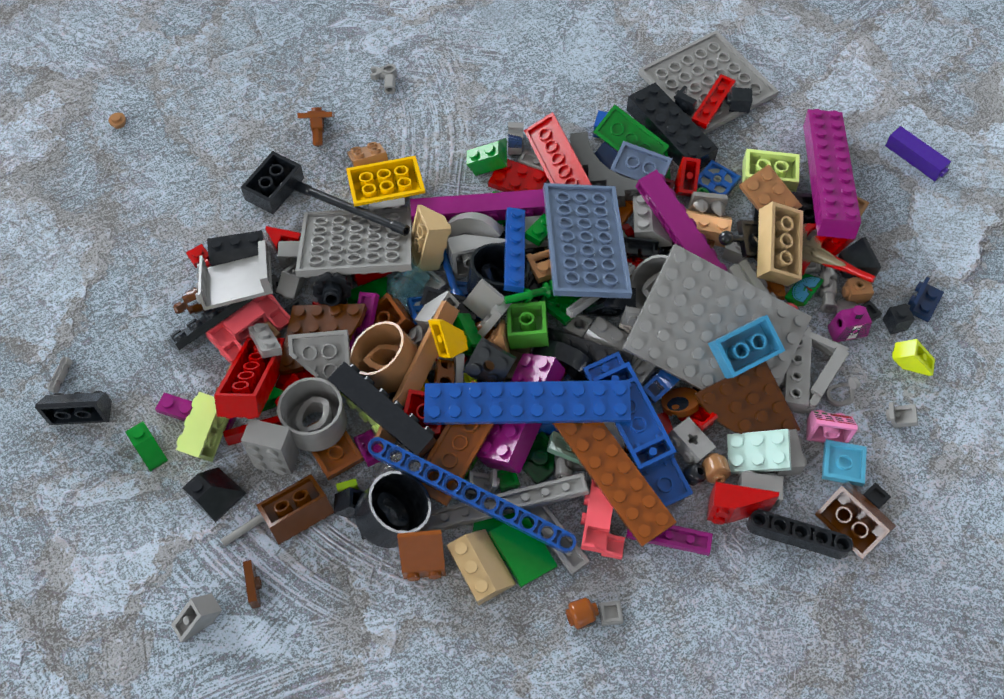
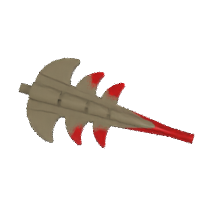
[754,223,876,283]

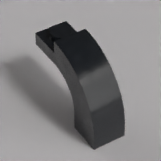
[532,340,594,381]

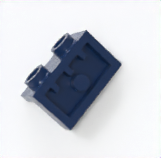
[907,277,944,322]

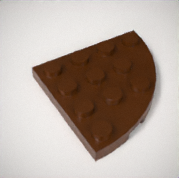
[279,303,367,375]
[694,361,800,434]

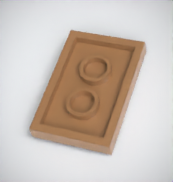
[739,164,802,212]

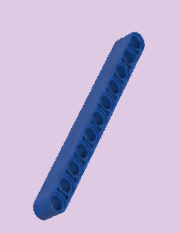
[368,437,576,553]

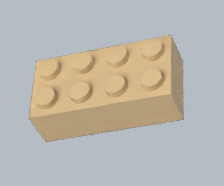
[757,201,803,286]

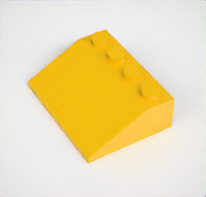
[346,156,426,207]

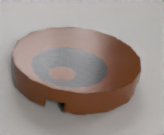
[661,387,700,418]

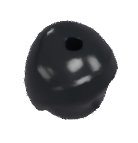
[682,464,706,486]

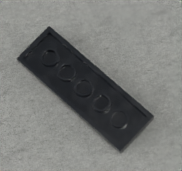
[167,281,275,350]

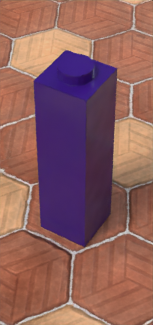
[885,126,952,182]

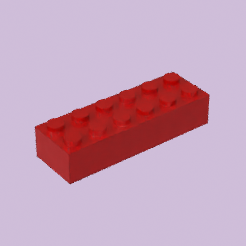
[214,337,285,419]

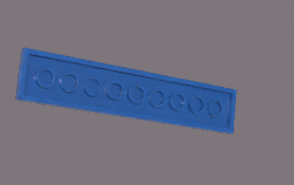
[424,380,631,425]

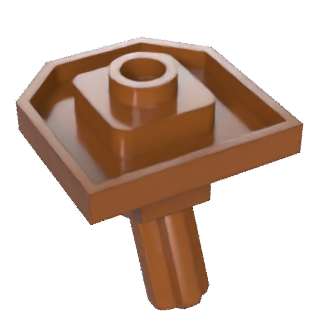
[297,107,335,147]

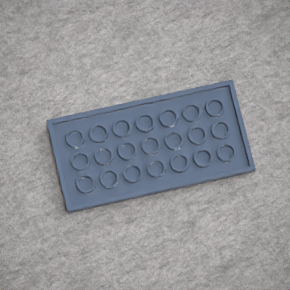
[543,183,632,299]

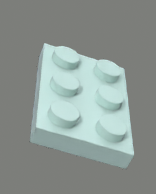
[727,429,791,475]

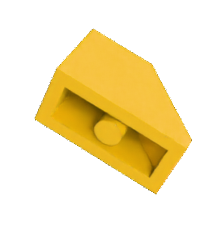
[428,319,469,358]

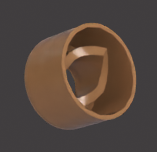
[350,321,419,393]

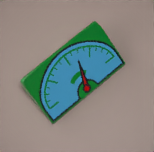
[785,273,824,307]

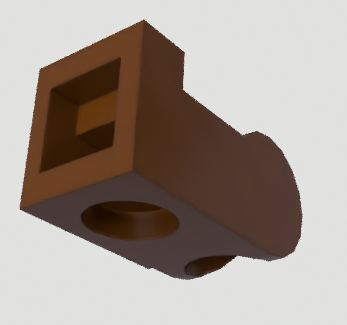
[434,359,455,383]

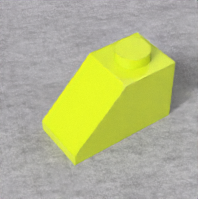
[892,339,935,376]

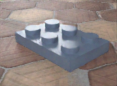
[610,141,672,180]

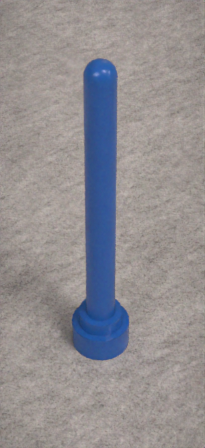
[442,249,465,297]

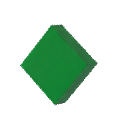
[497,470,520,493]

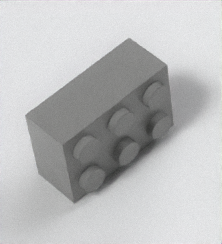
[241,419,299,475]

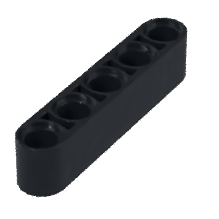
[746,510,853,559]

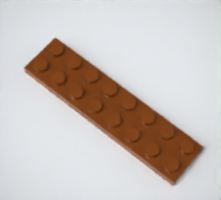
[552,422,677,547]

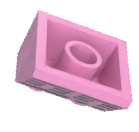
[806,410,858,443]

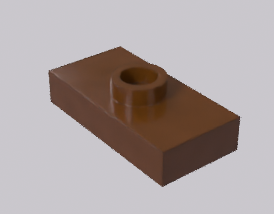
[243,560,262,609]

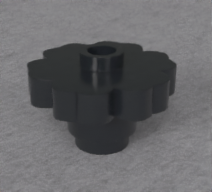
[313,272,352,306]

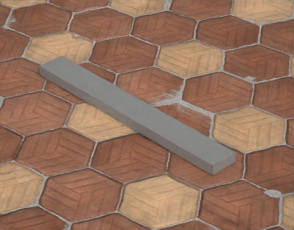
[425,473,589,531]

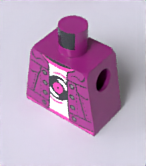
[827,305,872,342]

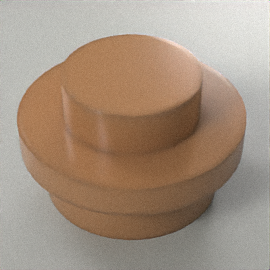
[108,112,126,129]

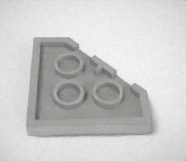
[288,330,351,381]

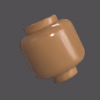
[702,453,731,484]

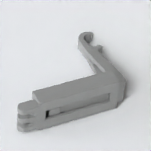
[803,327,849,414]

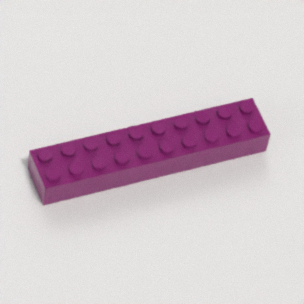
[803,109,861,239]

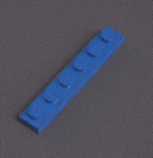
[504,207,525,293]

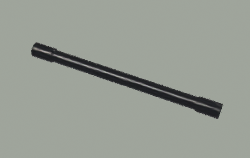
[294,181,410,236]

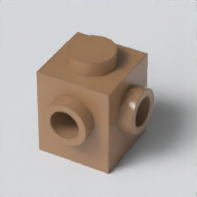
[842,277,874,304]

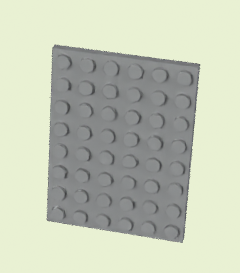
[622,244,812,390]

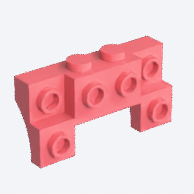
[205,294,290,364]
[580,479,625,560]

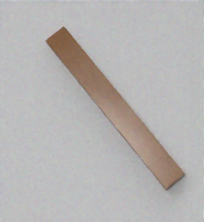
[375,301,459,447]

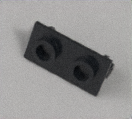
[623,236,659,258]

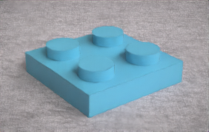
[822,439,867,487]

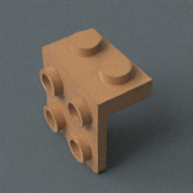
[347,142,388,167]

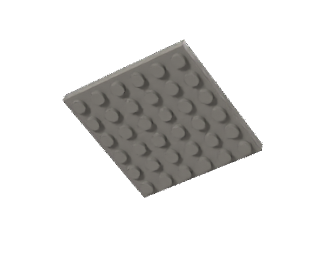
[638,30,779,134]
[295,206,412,278]

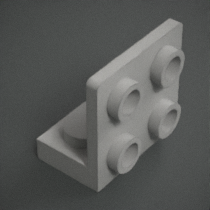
[463,279,512,338]

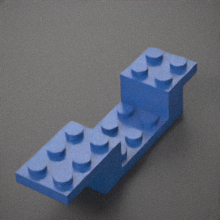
[583,352,693,507]

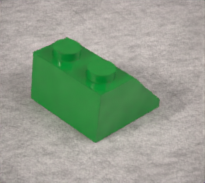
[466,138,507,176]

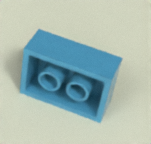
[708,315,785,379]

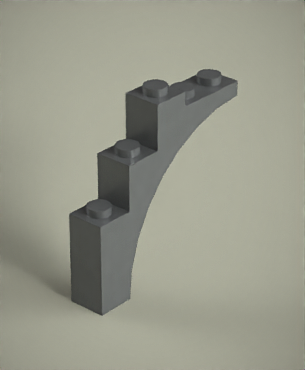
[570,132,641,207]

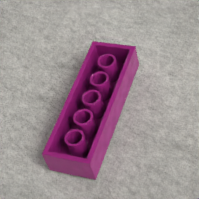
[476,353,565,474]

